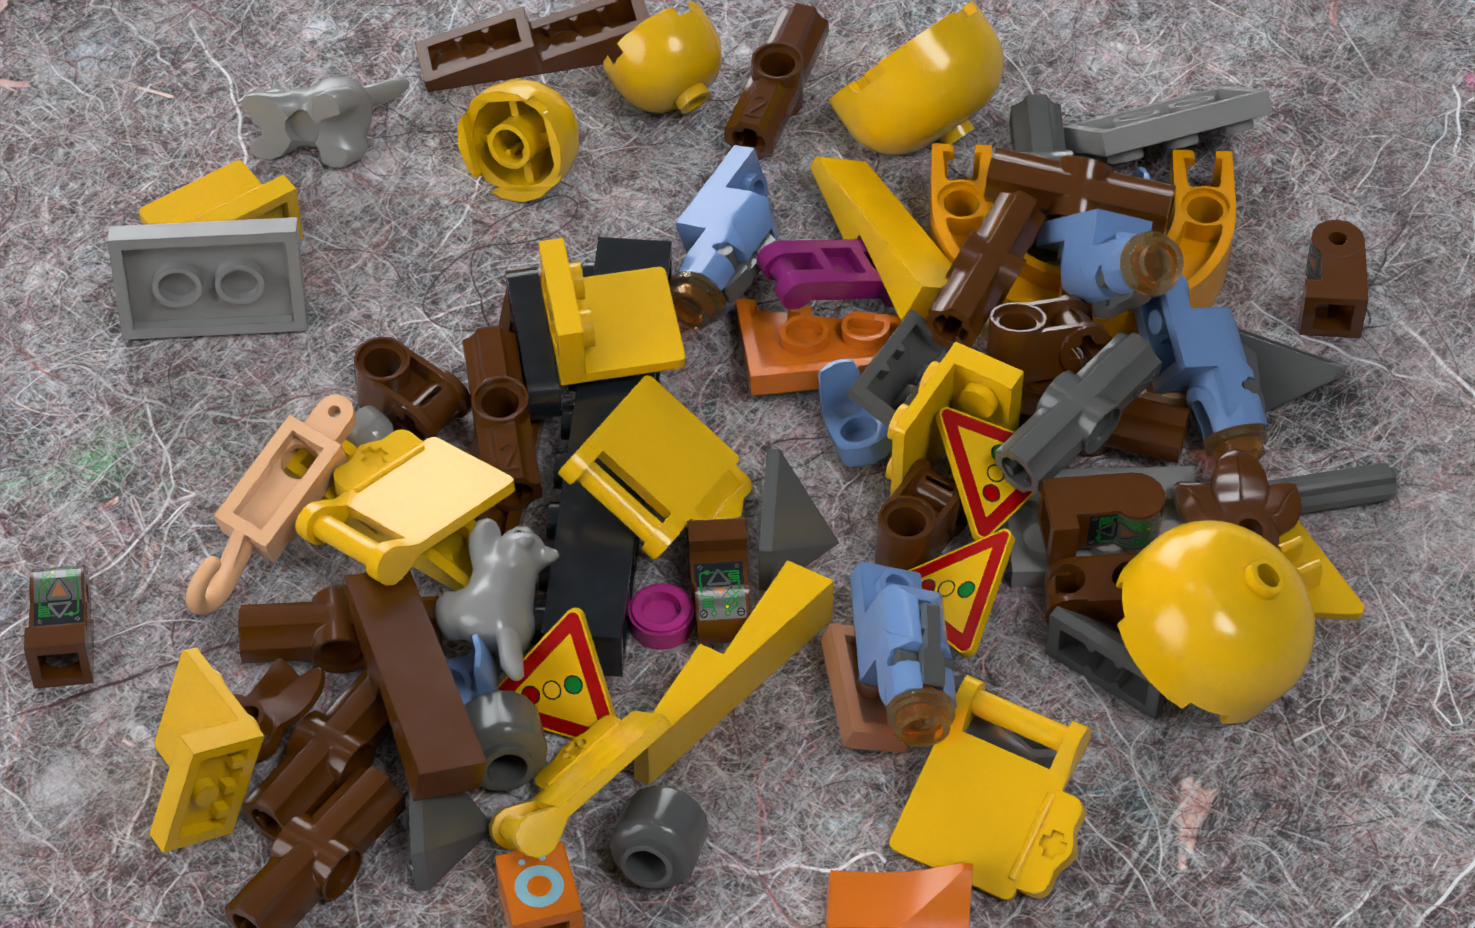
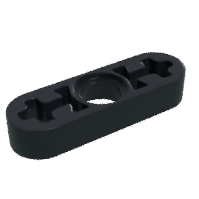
[505,267,562,421]

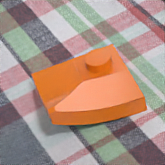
[825,863,973,928]

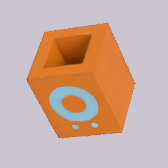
[495,841,584,928]

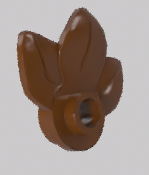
[1173,448,1302,548]
[233,658,325,763]

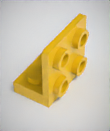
[139,160,303,240]
[538,238,686,386]
[885,342,1024,496]
[149,647,265,853]

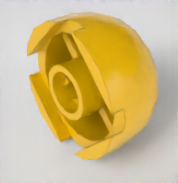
[603,2,722,114]
[457,78,579,202]

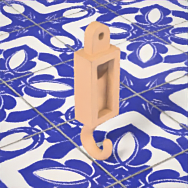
[185,394,356,616]

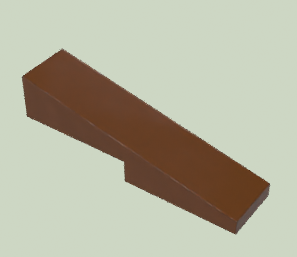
[415,0,650,92]
[342,570,487,801]

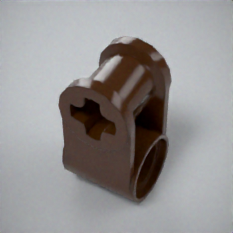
[987,295,1113,386]
[354,336,472,441]
[875,458,968,570]

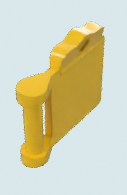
[558,375,752,560]
[295,430,515,586]
[889,675,1092,902]
[489,711,671,858]

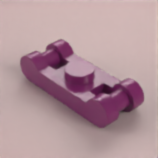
[756,239,894,310]

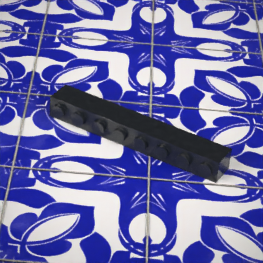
[531,237,673,677]

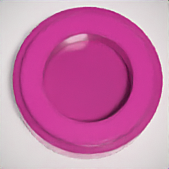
[629,583,694,650]

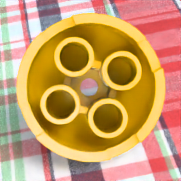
[828,0,1004,156]
[1116,520,1315,724]

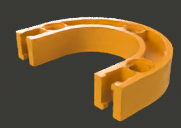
[929,143,1236,337]

